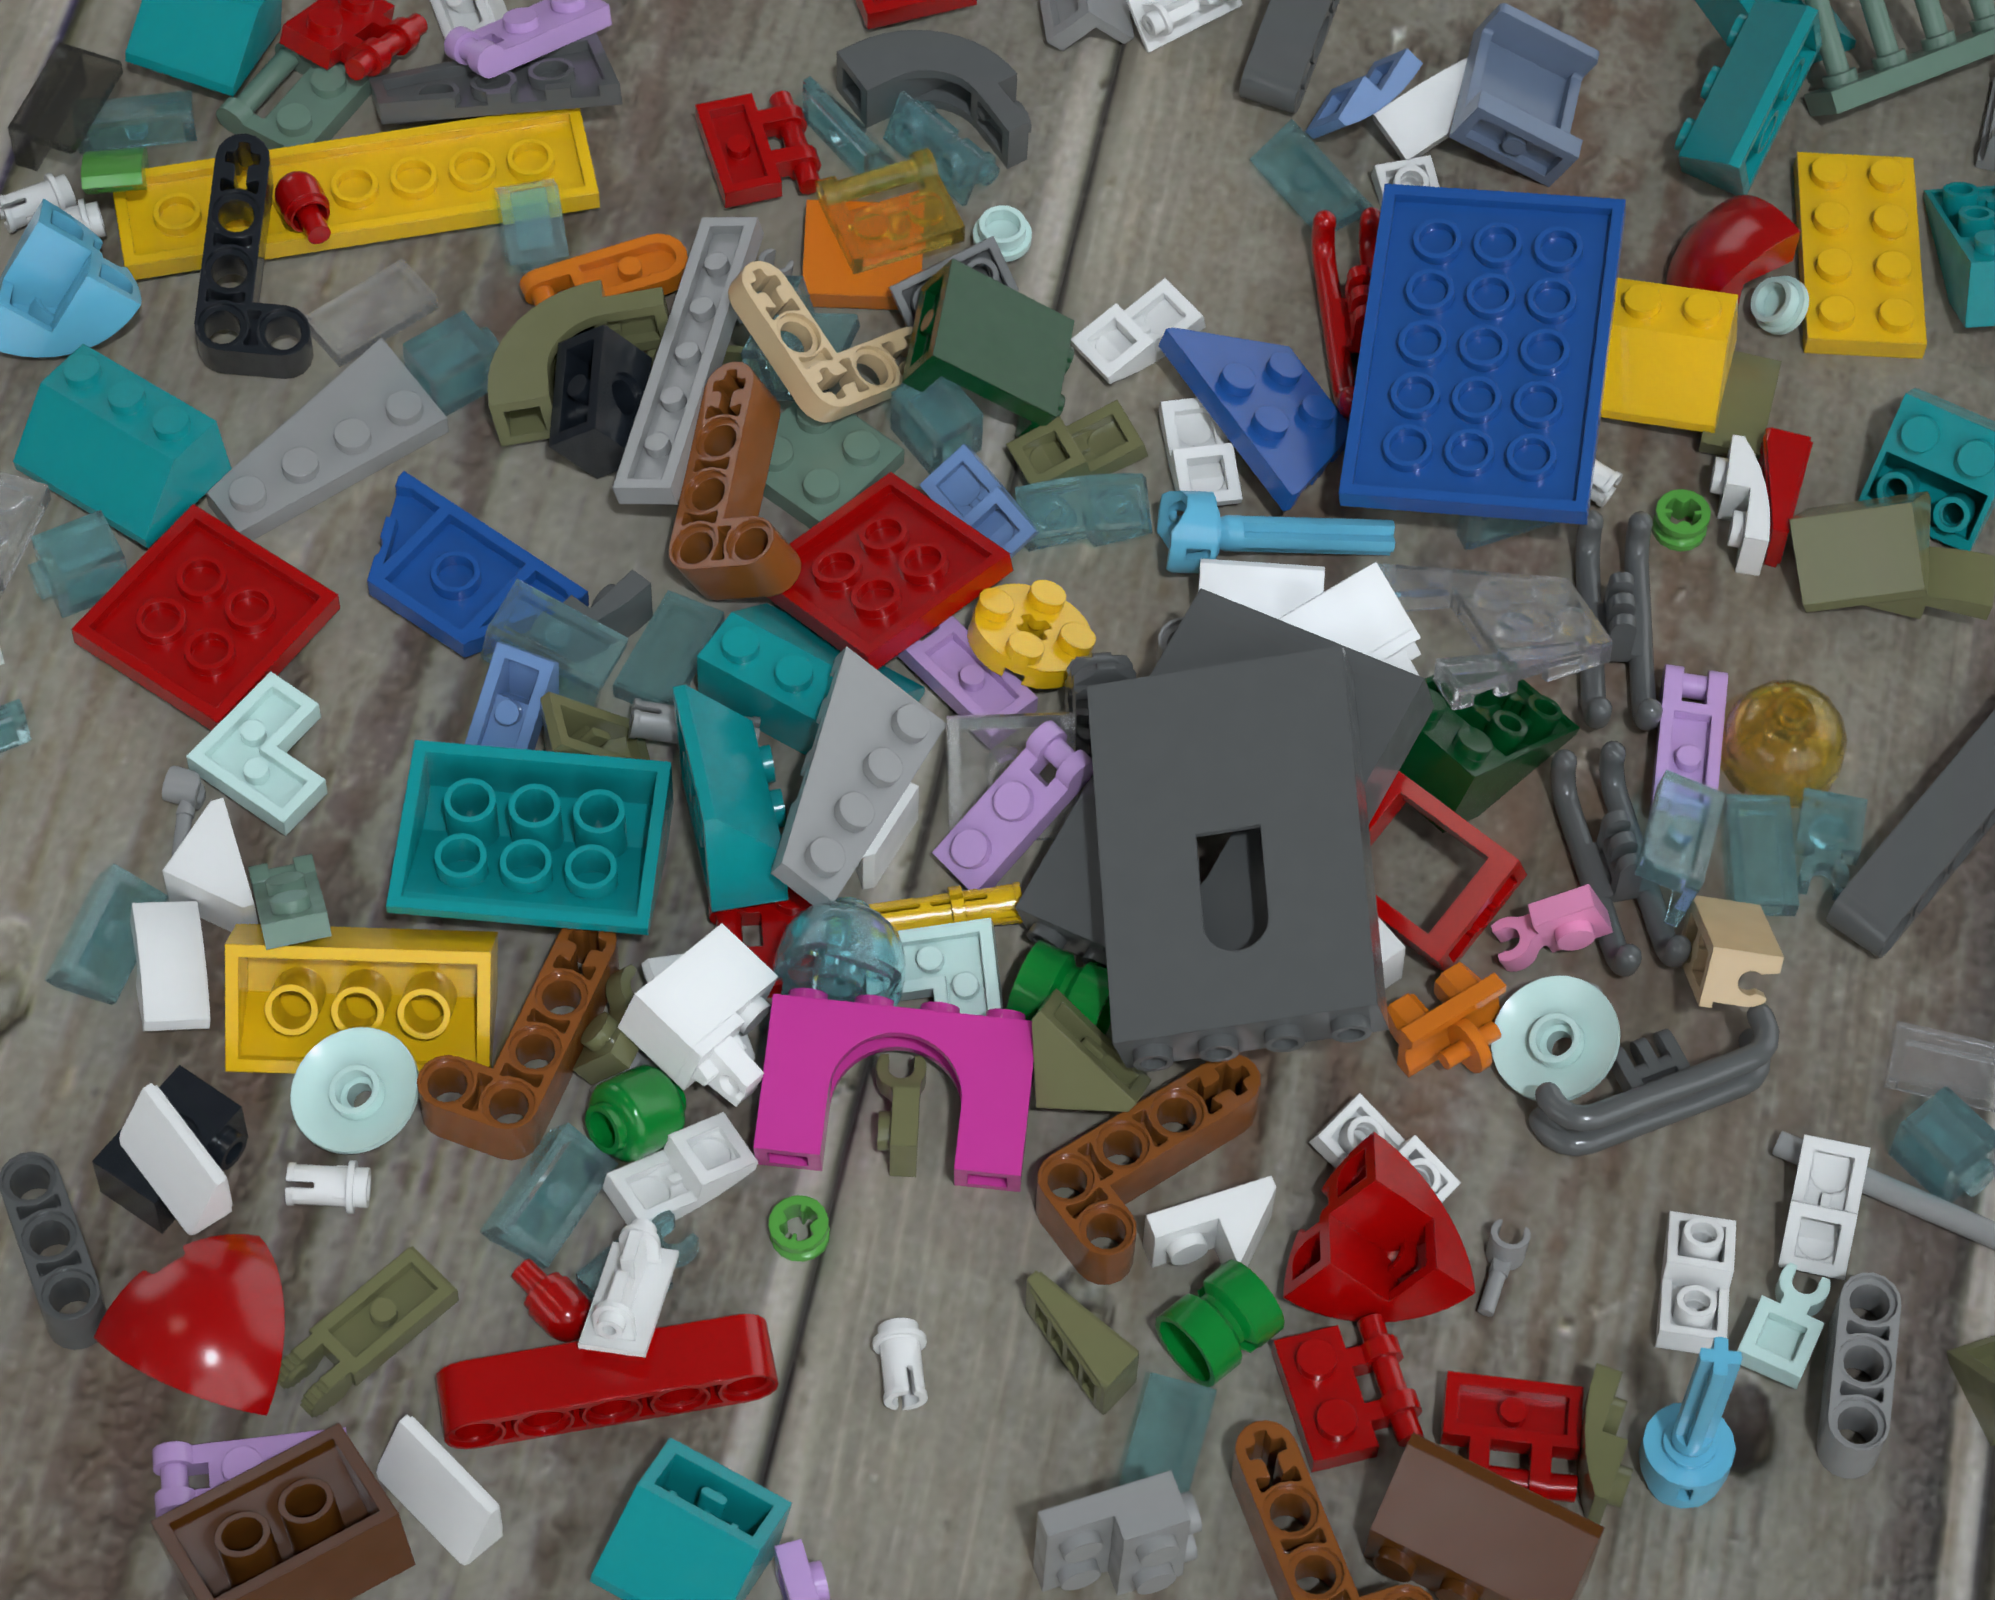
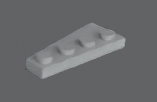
[206,337,449,540]
[771,646,947,913]

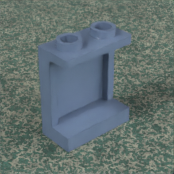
[1449,3,1600,187]

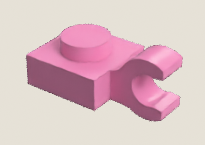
[1491,884,1613,972]

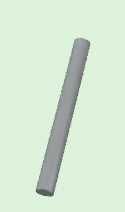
[1772,1130,1995,1250]

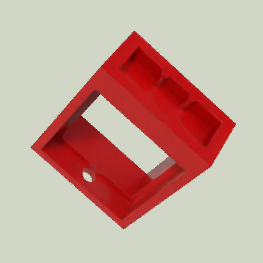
[1369,771,1527,972]

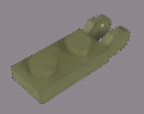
[277,1246,459,1418]

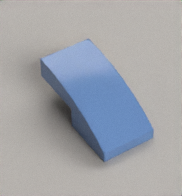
[1305,48,1423,139]
[919,444,1039,558]

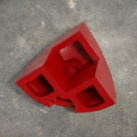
[1666,195,1801,305]
[1283,1132,1476,1322]
[93,1234,285,1416]

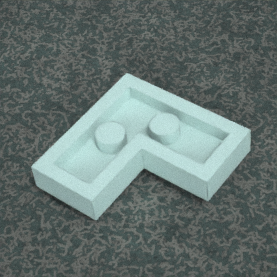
[186,671,328,836]
[862,918,1003,1016]

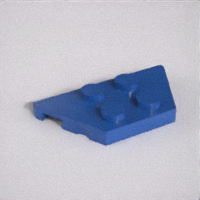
[1158,327,1349,511]
[367,471,589,658]

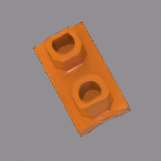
[1387,962,1507,1078]

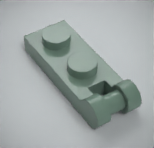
[248,853,332,950]

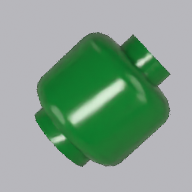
[585,1065,686,1162]

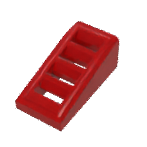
[1758,427,1813,568]

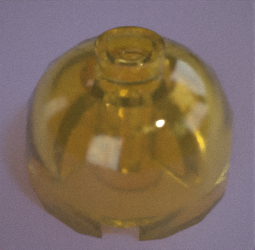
[1720,680,1847,808]

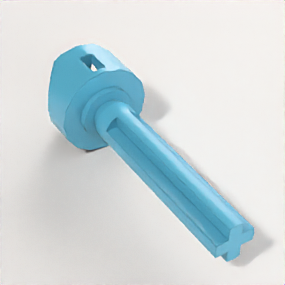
[1157,491,1395,574]
[1638,1337,1742,1509]

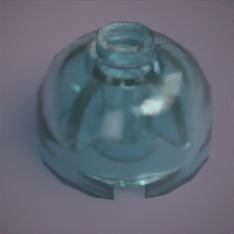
[772,897,906,1006]

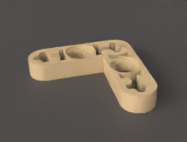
[728,261,914,423]

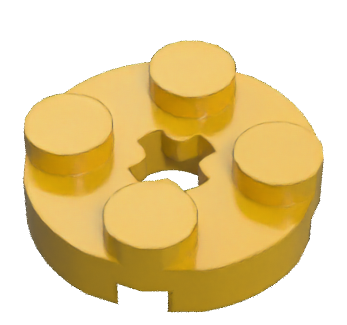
[967,580,1096,689]

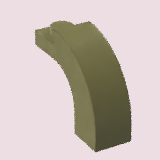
[488,280,670,447]

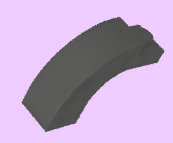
[837,30,1032,169]

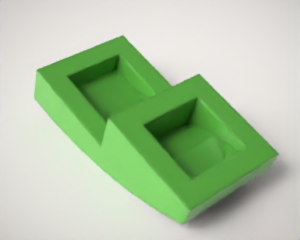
[81,147,149,195]

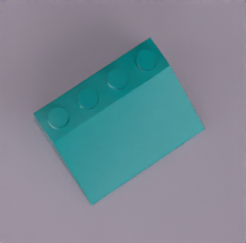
[386,740,674,935]

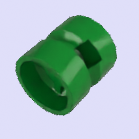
[1006,940,1111,1035]
[1155,1259,1285,1387]

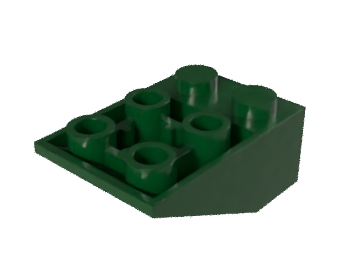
[1399,650,1580,833]

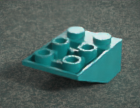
[1923,182,1995,328]

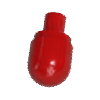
[275,171,331,244]
[511,1258,592,1342]

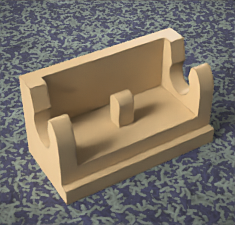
[1682,895,1784,1008]

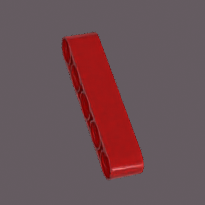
[435,1314,779,1449]

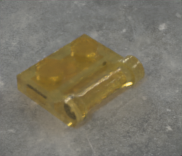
[815,147,965,274]

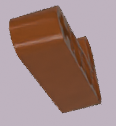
[669,361,801,600]
[417,928,619,1161]
[1036,1054,1261,1285]
[1230,1420,1434,1600]

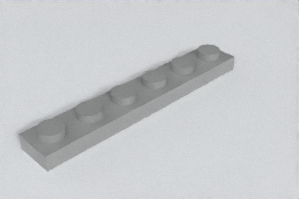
[612,217,764,505]

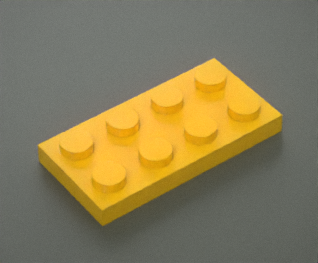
[1793,152,1927,359]

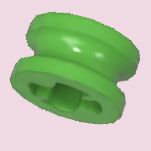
[1652,489,1711,552]
[768,1195,830,1262]

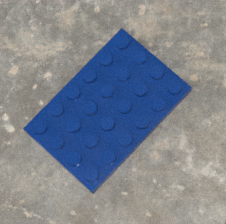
[1339,184,1626,525]

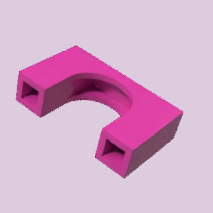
[753,988,1034,1192]

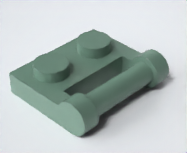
[216,42,371,150]

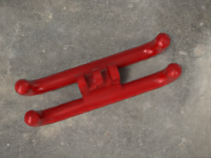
[1312,207,1381,418]

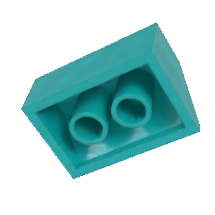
[1674,0,1822,196]
[13,344,232,548]
[697,603,925,756]
[673,685,789,912]

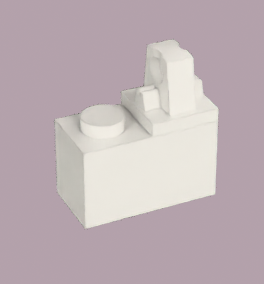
[1279,562,1421,676]
[618,923,779,1107]

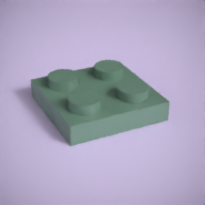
[763,401,904,528]

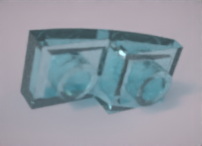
[1015,473,1153,552]

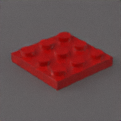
[767,472,1014,669]
[71,504,340,731]

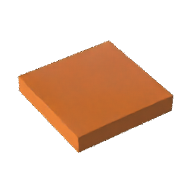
[801,199,925,310]

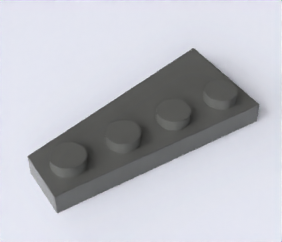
[369,32,623,124]

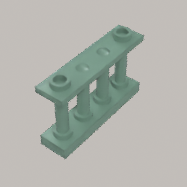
[1804,0,1995,116]

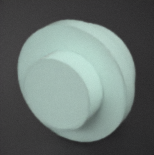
[973,205,1032,262]
[1751,275,1809,335]

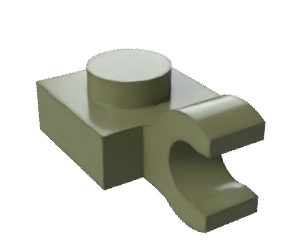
[572,964,639,1085]
[876,1054,927,1177]

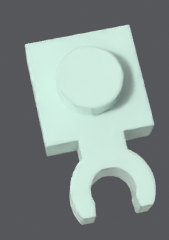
[1737,1262,1831,1389]

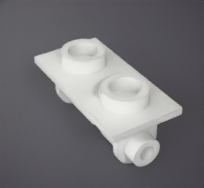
[1126,0,1243,52]
[578,1218,679,1358]

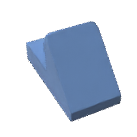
[465,641,559,750]

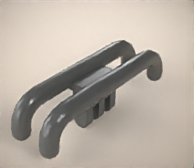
[1575,510,1663,731]
[1550,741,1692,976]
[1528,1004,1780,1157]

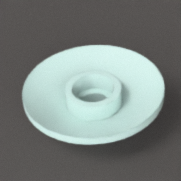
[1491,976,1620,1101]
[290,1027,419,1154]

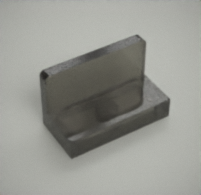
[8,42,123,171]

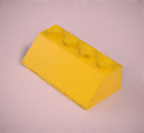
[1601,278,1738,433]
[225,924,498,1074]

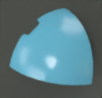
[0,198,141,358]

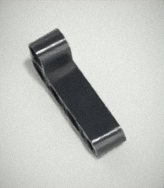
[194,133,314,379]

